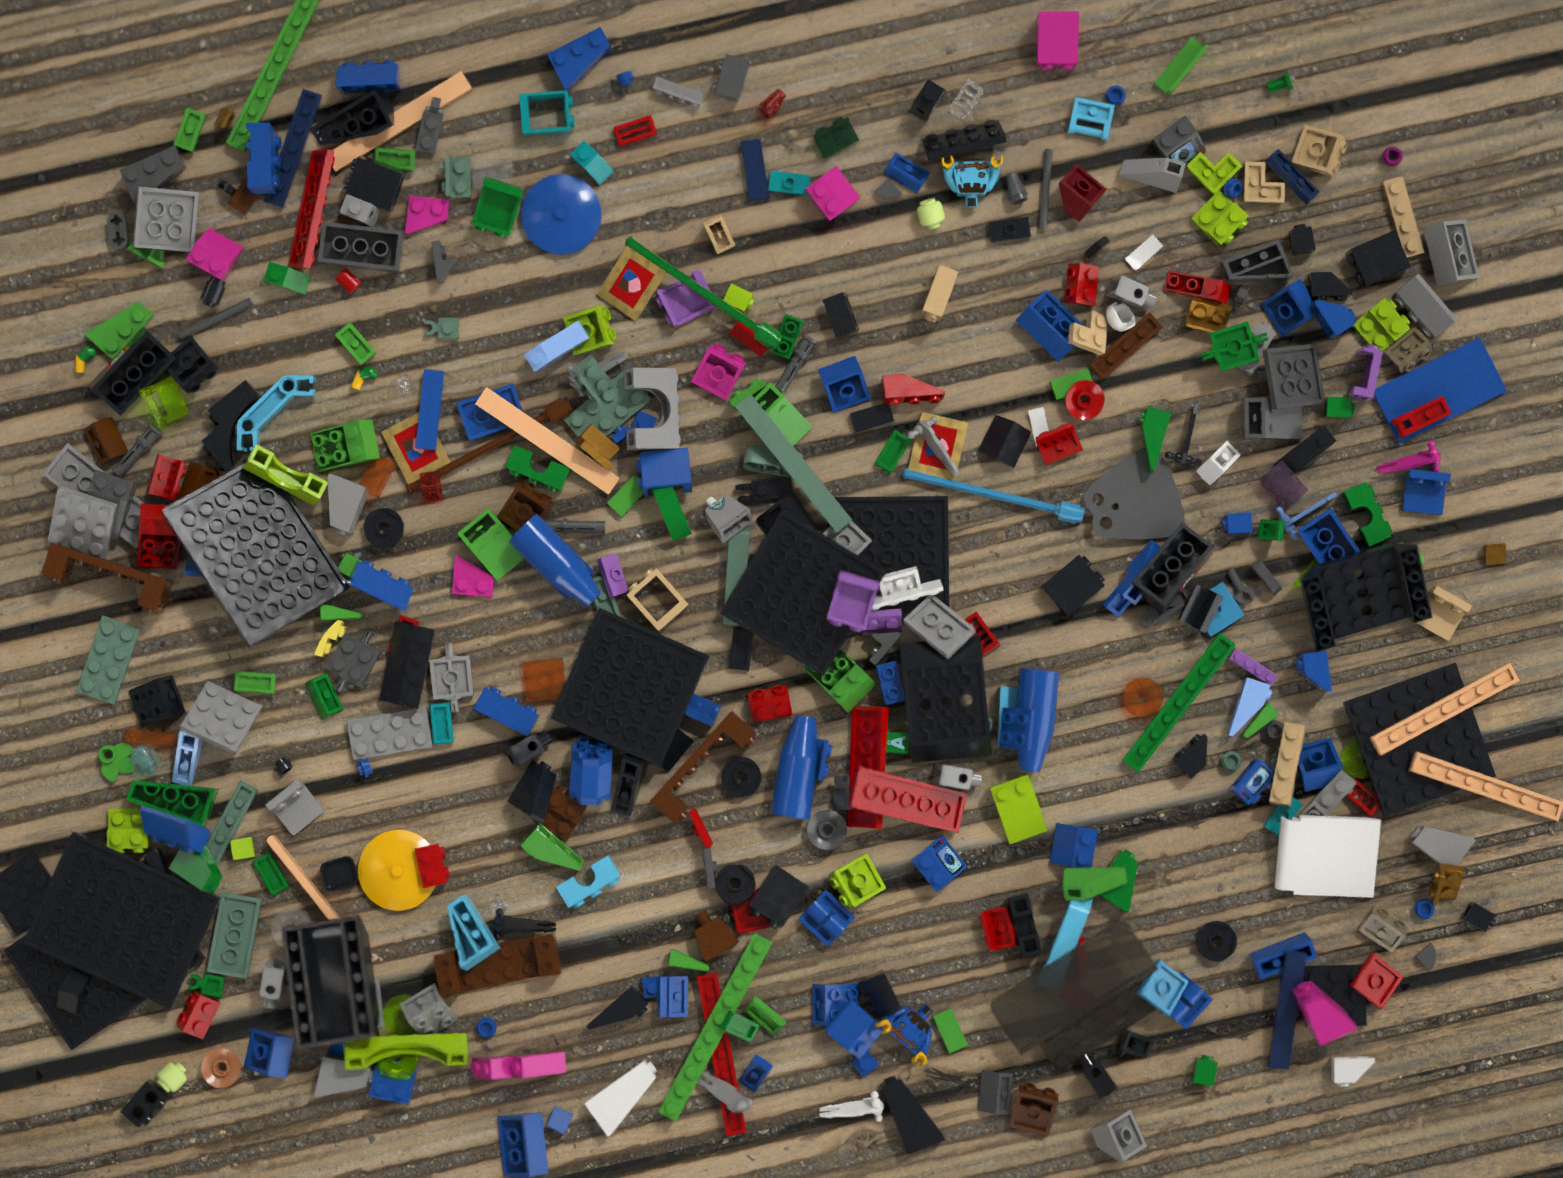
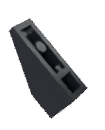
[1274,425,1336,479]
[611,753,648,816]
[586,985,648,1029]

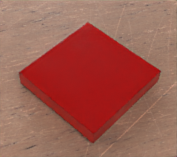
[731,888,771,934]
[1349,953,1403,1010]

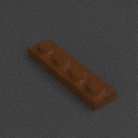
[1089,312,1163,380]

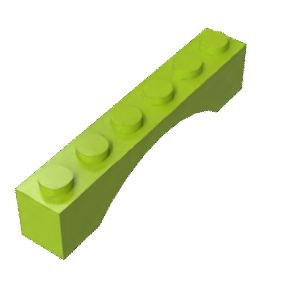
[344,1033,468,1070]

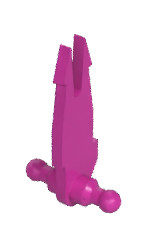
[1376,440,1441,474]

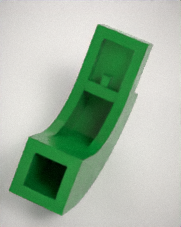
[651,486,692,541]

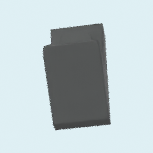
[431,241,460,284]
[869,632,901,665]

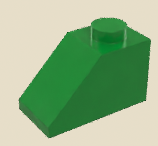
[263,261,311,295]

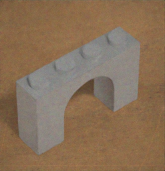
[624,368,681,450]

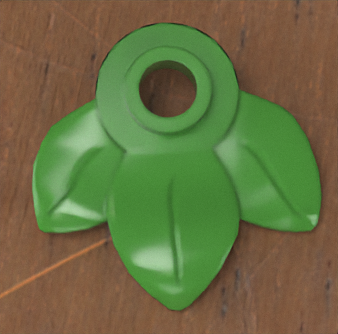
[98,743,135,782]

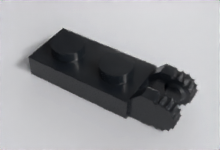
[735,477,793,502]

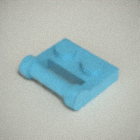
[1068,97,1115,141]

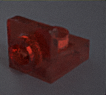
[419,471,444,503]

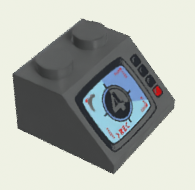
[1151,115,1207,166]

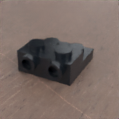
[166,336,218,394]

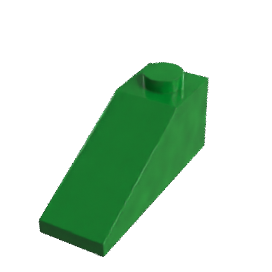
[1139,406,1171,473]

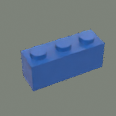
[474,686,540,737]
[1249,932,1318,979]

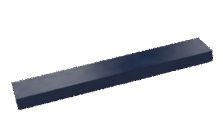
[264,89,323,209]
[1267,950,1307,1069]

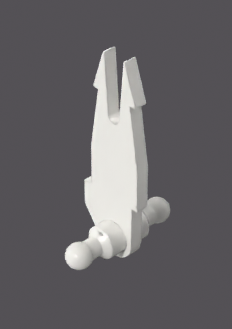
[819,1091,884,1122]

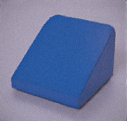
[546,1106,574,1134]

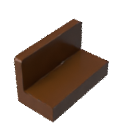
[83,417,128,466]
[177,461,219,500]

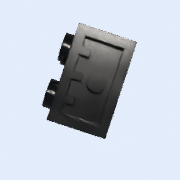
[129,675,186,728]

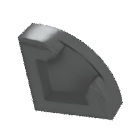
[874,179,902,199]
[1415,943,1436,971]

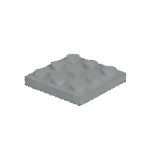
[133,186,199,252]
[48,486,118,559]
[180,681,262,755]

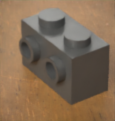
[713,54,749,102]

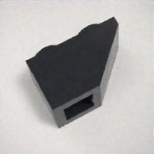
[1308,272,1352,301]
[1173,734,1207,779]

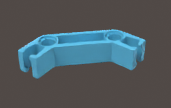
[237,375,316,452]
[1037,897,1093,992]

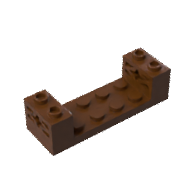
[41,543,173,614]
[650,711,756,823]
[433,932,562,996]

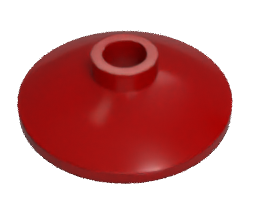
[1065,380,1105,420]

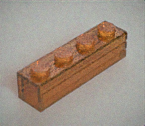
[124,727,177,746]

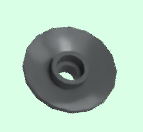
[807,810,847,850]

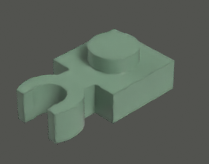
[424,318,459,339]

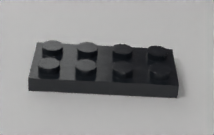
[921,120,1007,161]

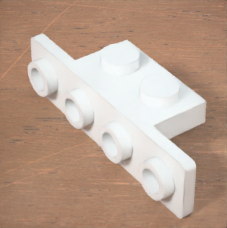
[871,566,943,611]

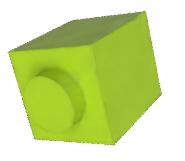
[723,283,755,314]

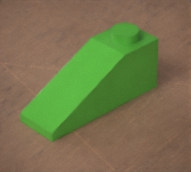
[521,822,585,871]

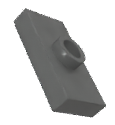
[702,847,718,889]

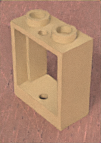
[921,265,958,323]
[627,568,689,632]

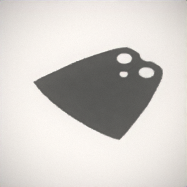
[1084,448,1185,539]

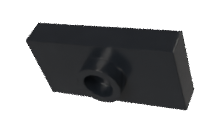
[988,217,1031,243]

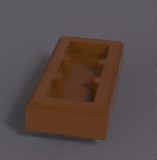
[228,175,259,215]

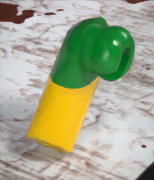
[75,346,96,373]
[351,366,378,391]

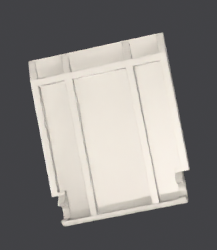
[1275,815,1381,897]

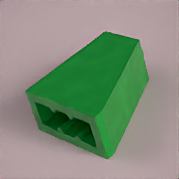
[169,844,223,894]
[1099,849,1138,913]

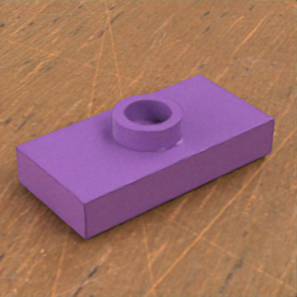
[597,554,629,598]

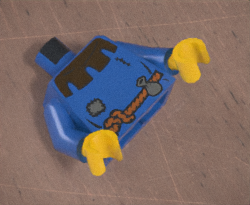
[875,1003,933,1067]

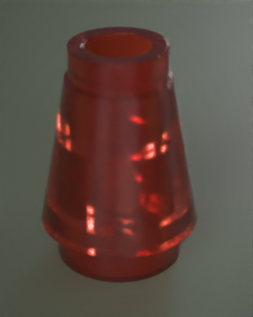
[758,89,786,119]

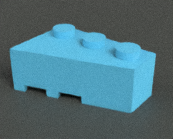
[447,895,501,971]

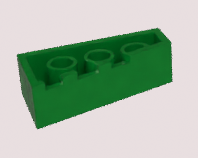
[126,780,220,827]

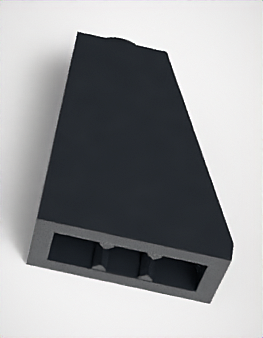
[507,760,557,824]

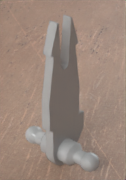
[566,351,628,397]
[907,416,959,476]
[698,1071,753,1112]

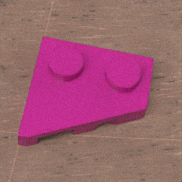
[405,196,450,235]

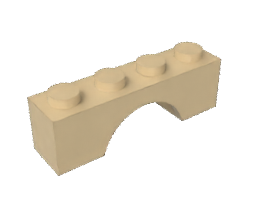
[1269,722,1306,807]

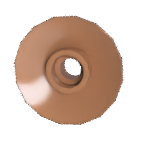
[201,1048,241,1088]

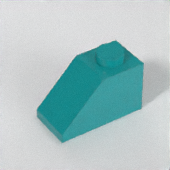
[570,140,614,185]

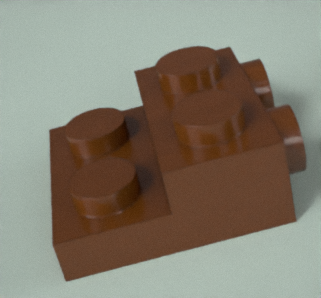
[497,481,554,531]
[532,785,588,841]
[1009,1083,1059,1136]

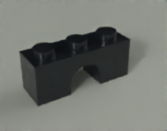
[1007,892,1043,957]

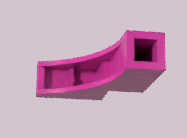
[471,1051,566,1080]

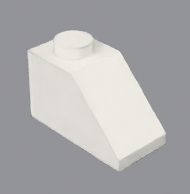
[1196,441,1241,485]
[1331,1056,1375,1087]

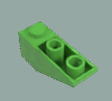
[1063,867,1127,900]

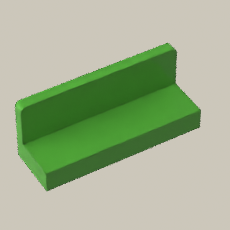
[1153,37,1209,97]

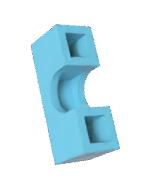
[556,855,621,909]

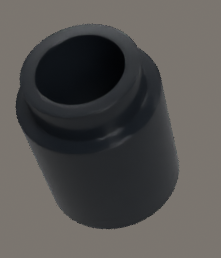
[200,277,226,308]

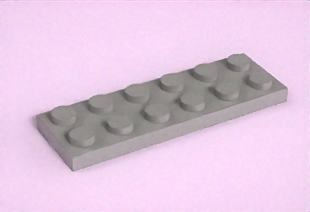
[43,443,145,549]

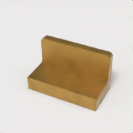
[575,424,620,471]

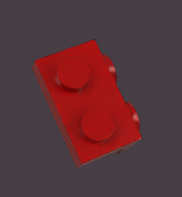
[1064,263,1100,307]
[1035,423,1083,465]
[146,454,186,500]
[748,685,793,723]
[415,843,450,888]
[980,905,1019,952]
[176,990,221,1039]

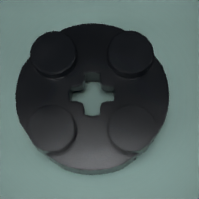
[364,508,405,548]
[721,757,762,797]
[716,864,756,906]
[1196,921,1237,962]

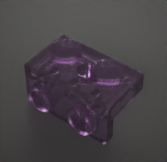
[1260,460,1308,509]

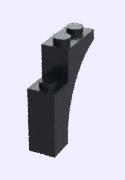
[202,380,261,473]

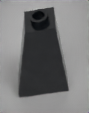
[881,1075,945,1155]

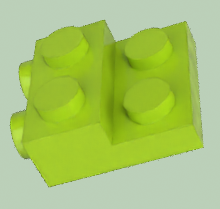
[1191,190,1249,247]
[1353,298,1411,351]
[563,306,616,356]
[107,808,151,853]
[829,853,886,909]

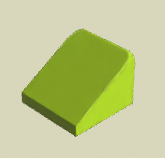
[230,837,255,860]

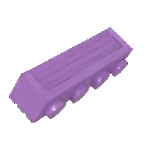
[1228,648,1278,686]

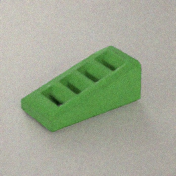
[320,604,363,621]
[1241,702,1278,739]
[669,949,710,971]

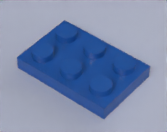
[456,384,523,441]

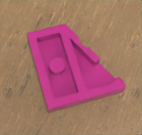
[452,555,494,597]

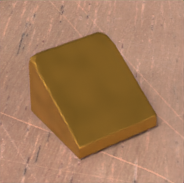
[214,107,235,131]
[1483,543,1506,565]

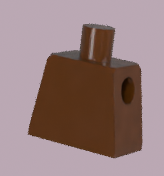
[694,910,739,961]

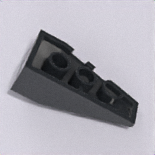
[311,89,394,145]

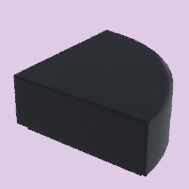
[217,179,237,196]
[1084,236,1110,259]

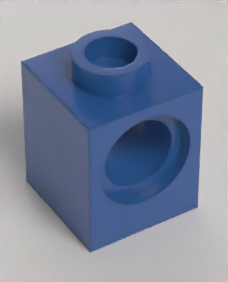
[1222,512,1253,535]

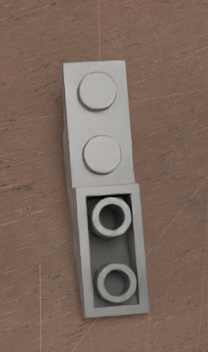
[1296,769,1357,819]

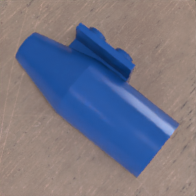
[509,514,601,607]
[999,668,1060,772]
[770,715,832,820]

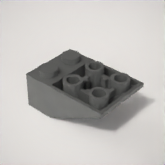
[1241,398,1303,440]

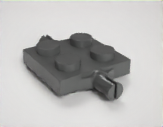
[326,628,381,692]

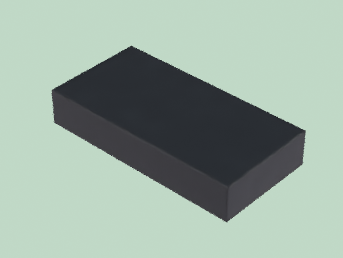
[850,404,894,433]
[729,628,753,671]

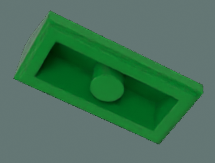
[305,673,343,719]

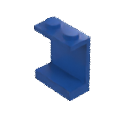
[637,447,692,497]

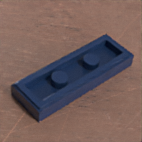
[741,138,770,201]
[1265,149,1319,204]

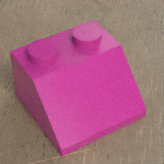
[804,166,860,222]
[186,228,244,282]

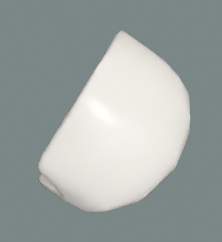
[1106,302,1136,332]

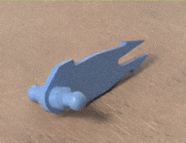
[1275,492,1337,540]

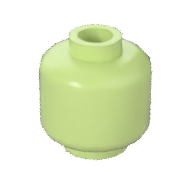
[917,198,945,229]
[156,1062,187,1093]

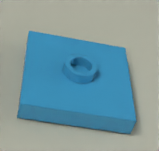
[1207,582,1245,637]
[1137,959,1189,1016]

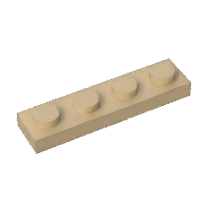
[1382,176,1424,258]

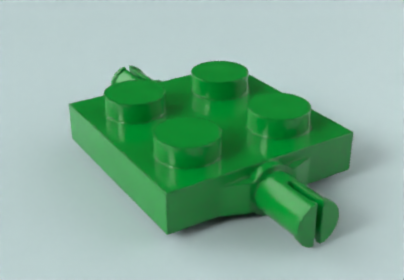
[1200,321,1268,372]

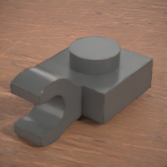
[833,775,854,810]

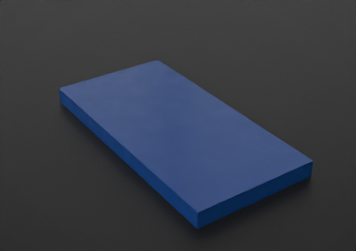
[1374,337,1507,444]

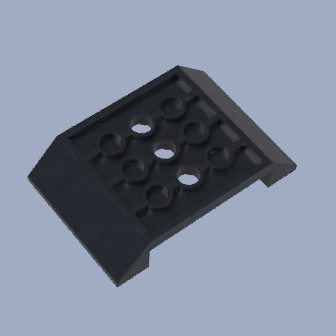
[1300,543,1433,652]
[900,635,992,763]

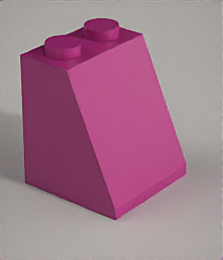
[1036,11,1079,70]
[1292,981,1357,1046]

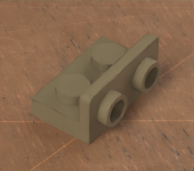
[1384,326,1433,375]
[1359,905,1408,953]

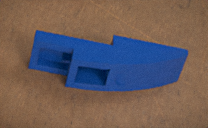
[1103,539,1161,617]

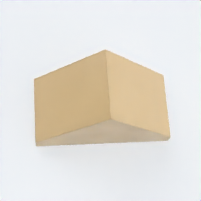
[703,214,735,254]

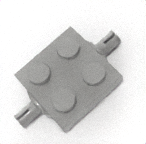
[429,643,474,712]

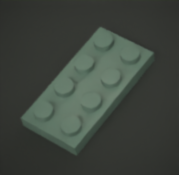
[564,371,652,437]
[76,615,142,704]
[207,892,262,979]

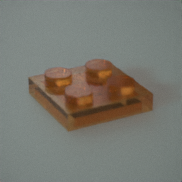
[523,658,566,702]

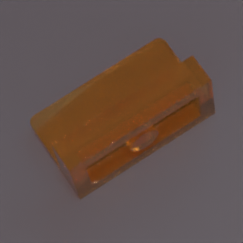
[359,454,397,498]

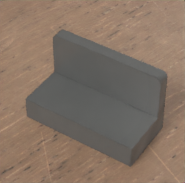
[978,1070,1013,1114]

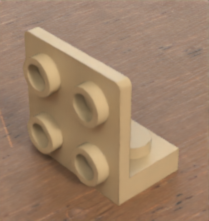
[1416,586,1472,641]

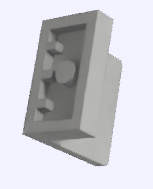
[266,779,324,835]
[400,983,458,1035]

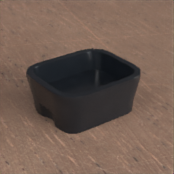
[320,856,359,891]

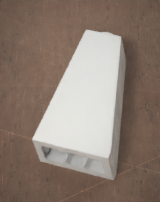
[585,1060,657,1136]

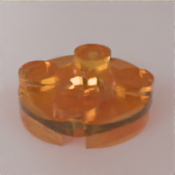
[1122,677,1163,718]

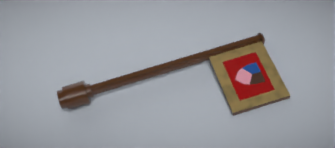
[381,397,574,494]

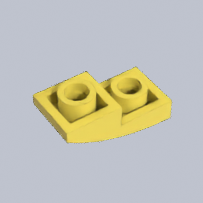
[314,620,346,657]

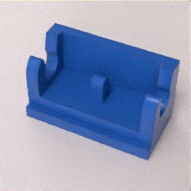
[685,694,721,726]

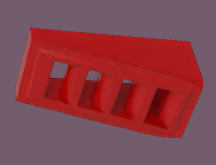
[964,611,1001,657]
[1345,776,1380,818]

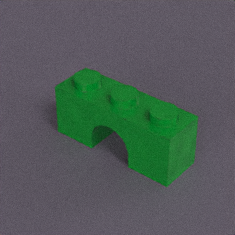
[505,445,571,493]
[1342,482,1392,548]

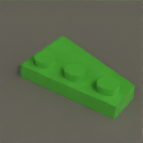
[84,302,155,359]

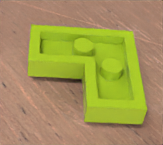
[1185,152,1242,195]

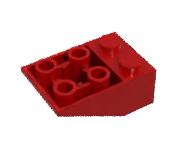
[136,504,180,569]

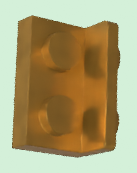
[1185,296,1232,333]
[1429,863,1464,905]

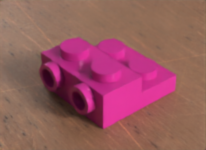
[691,343,746,401]

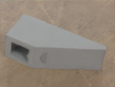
[1119,158,1186,193]

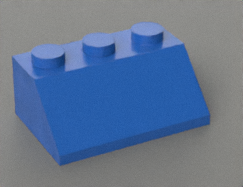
[336,60,401,94]
[1016,289,1084,362]
[1297,508,1360,564]
[346,559,413,611]
[140,806,211,854]
[497,1112,548,1177]

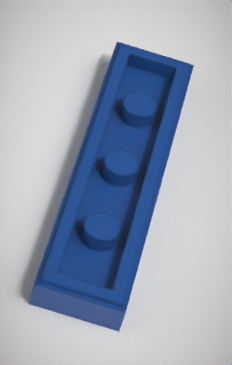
[416,369,445,451]

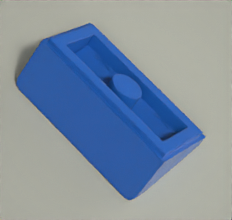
[884,153,930,193]

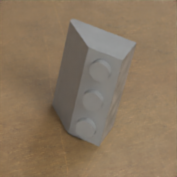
[1424,219,1479,286]
[1393,274,1458,340]

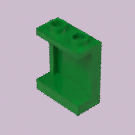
[471,176,525,238]

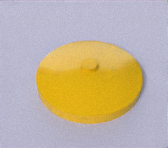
[358,830,436,911]

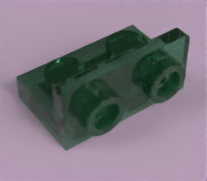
[813,117,859,160]

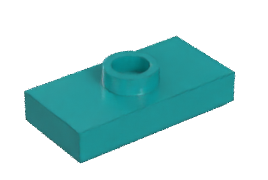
[768,171,811,196]
[430,702,454,745]
[1264,797,1303,836]

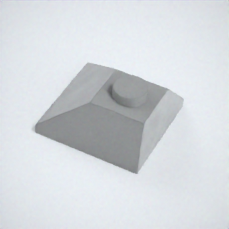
[1090,1109,1147,1162]

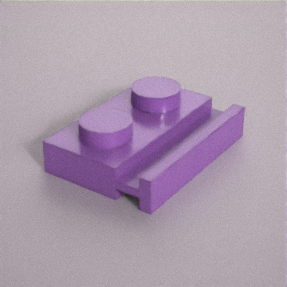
[862,609,902,635]

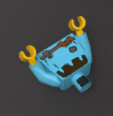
[941,153,1003,208]

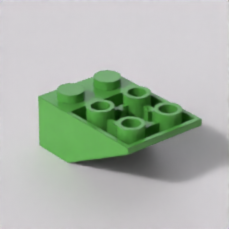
[755,382,812,446]
[310,419,380,472]
[457,508,525,581]
[802,648,877,713]

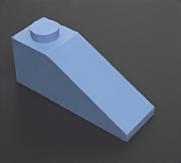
[524,321,589,372]
[1227,678,1272,736]
[172,730,203,786]

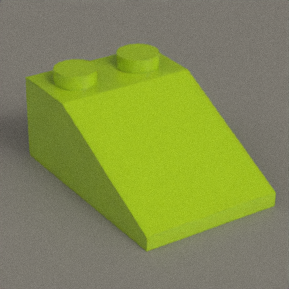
[989,774,1048,844]

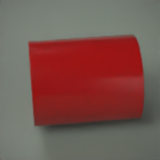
[335,268,362,294]

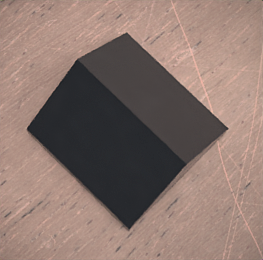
[978,415,1031,468]

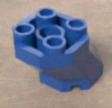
[570,736,613,805]

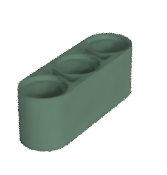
[743,445,803,478]

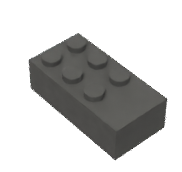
[318,221,404,274]

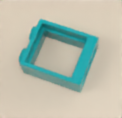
[519,90,575,137]

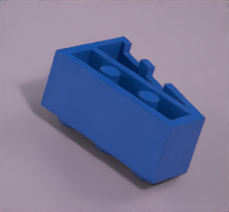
[547,27,611,92]
[246,123,282,194]

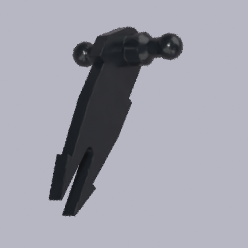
[1165,403,1202,466]
[491,908,556,940]

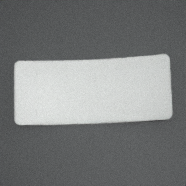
[1125,235,1163,270]
[1028,407,1049,447]

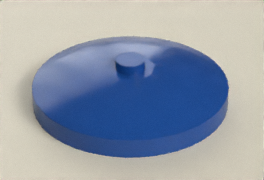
[521,174,602,255]

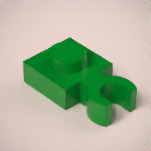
[188,973,226,997]

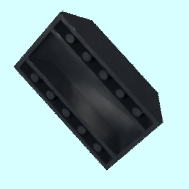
[281,915,380,1050]

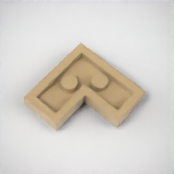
[1243,161,1285,204]
[1068,310,1108,355]

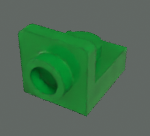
[1258,519,1285,542]

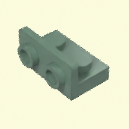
[442,156,472,199]
[572,355,614,403]

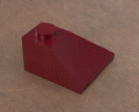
[1059,164,1107,222]

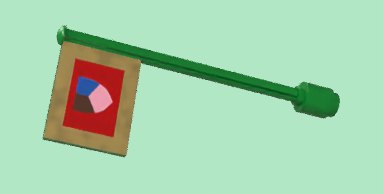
[596,236,784,350]

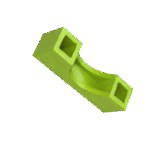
[243,444,328,506]

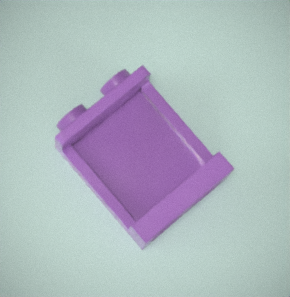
[655,269,717,328]
[1347,344,1383,402]
[827,571,880,632]

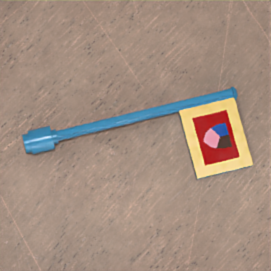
[903,412,1085,524]

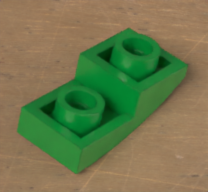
[771,314,804,359]

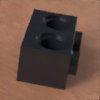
[120,1079,168,1128]

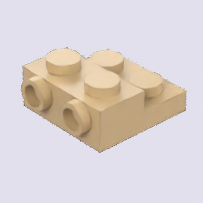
[1292,125,1347,177]

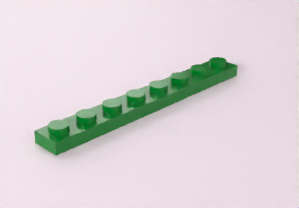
[1122,633,1236,773]

